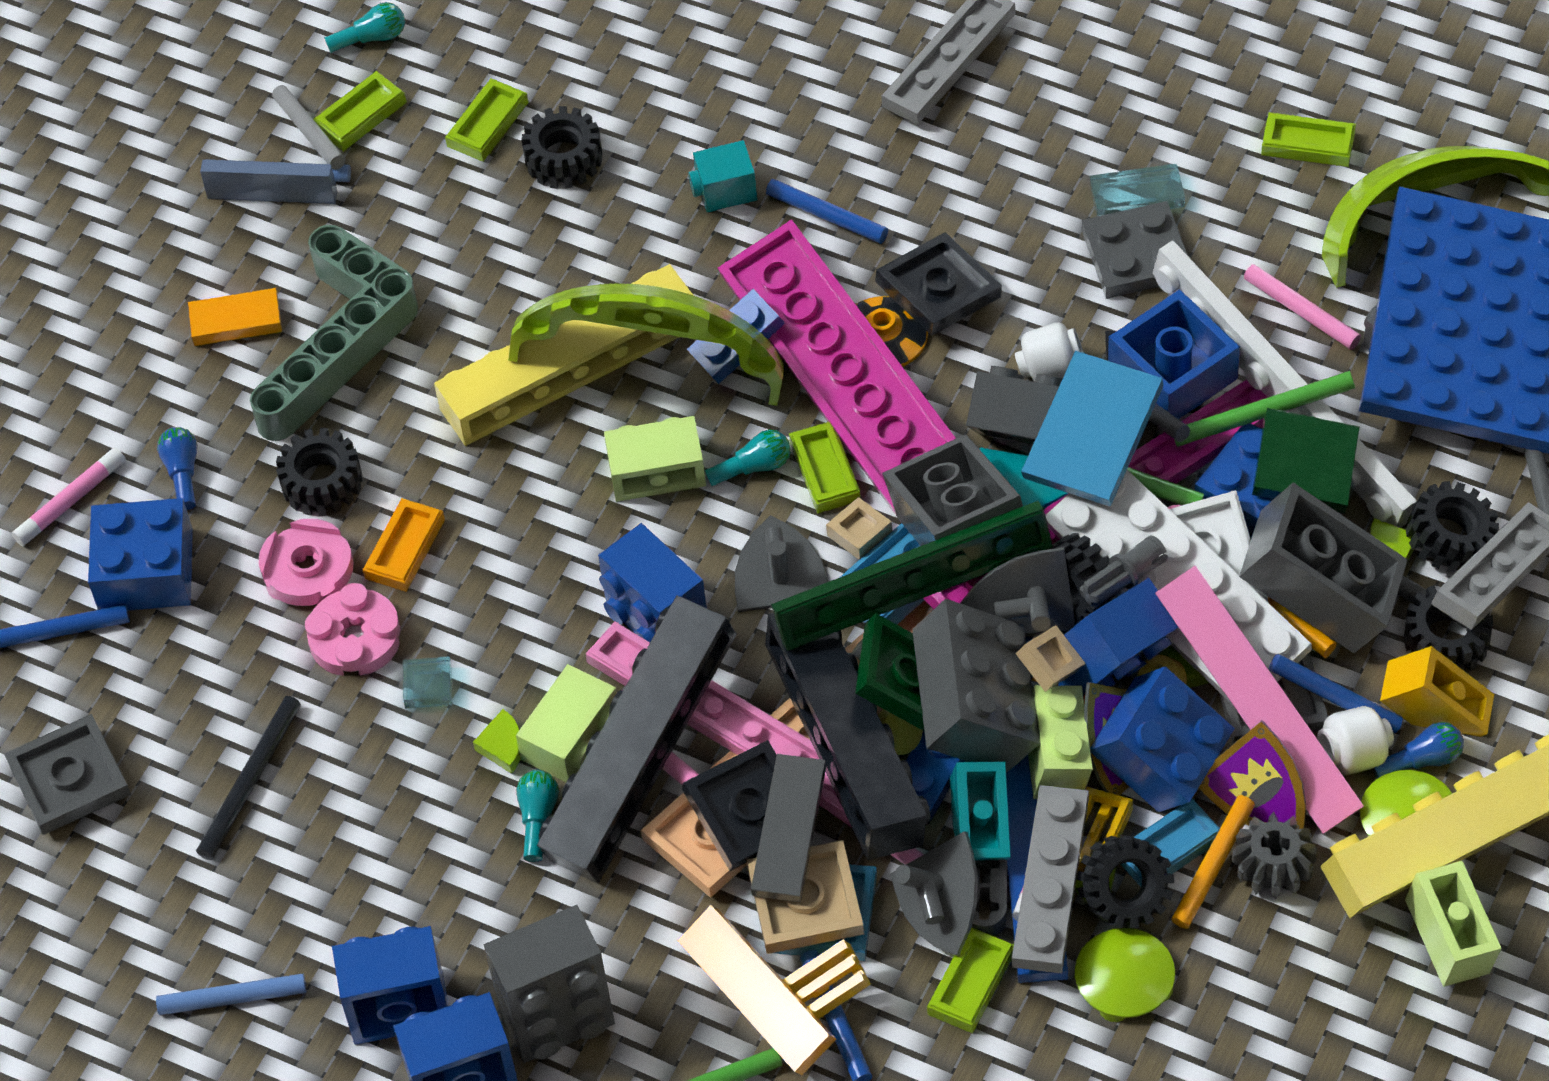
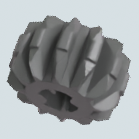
[1232,811,1317,899]

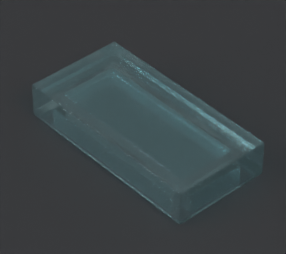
[1090,163,1185,216]

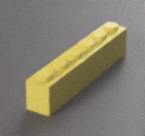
[434,264,694,446]
[1320,734,1549,918]

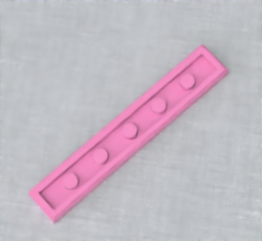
[1155,566,1364,834]

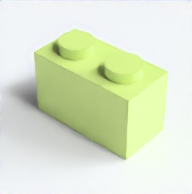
[604,416,706,502]
[516,664,617,782]
[1028,685,1093,799]
[1405,861,1502,987]

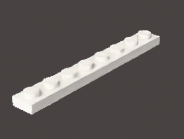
[1153,240,1417,528]

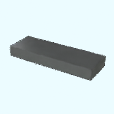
[751,754,826,903]

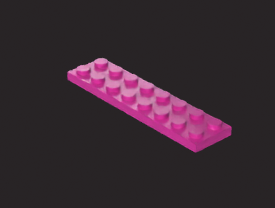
[718,219,956,522]

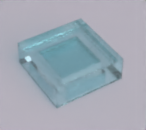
[403,657,452,709]

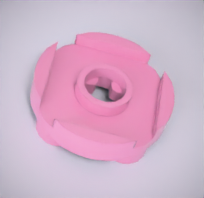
[259,519,354,606]
[305,583,401,676]

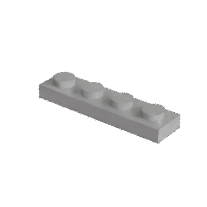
[882,0,1015,125]
[1431,502,1549,630]
[1012,785,1089,973]

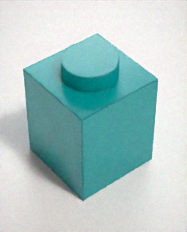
[688,140,757,213]

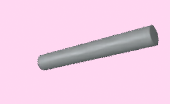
[272,85,345,170]

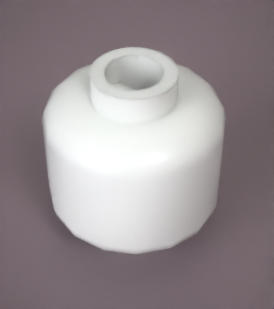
[1015,322,1084,382]
[1317,706,1394,775]

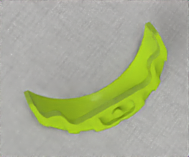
[1322,146,1549,288]
[508,283,784,406]

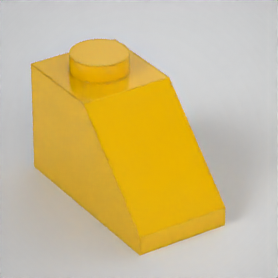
[1380,646,1495,737]

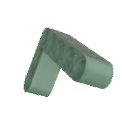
[250,225,418,441]

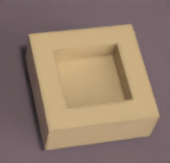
[826,497,893,560]
[1016,625,1085,692]

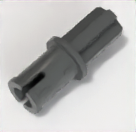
[1080,535,1168,607]

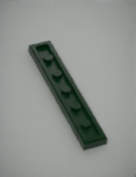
[771,501,1053,651]

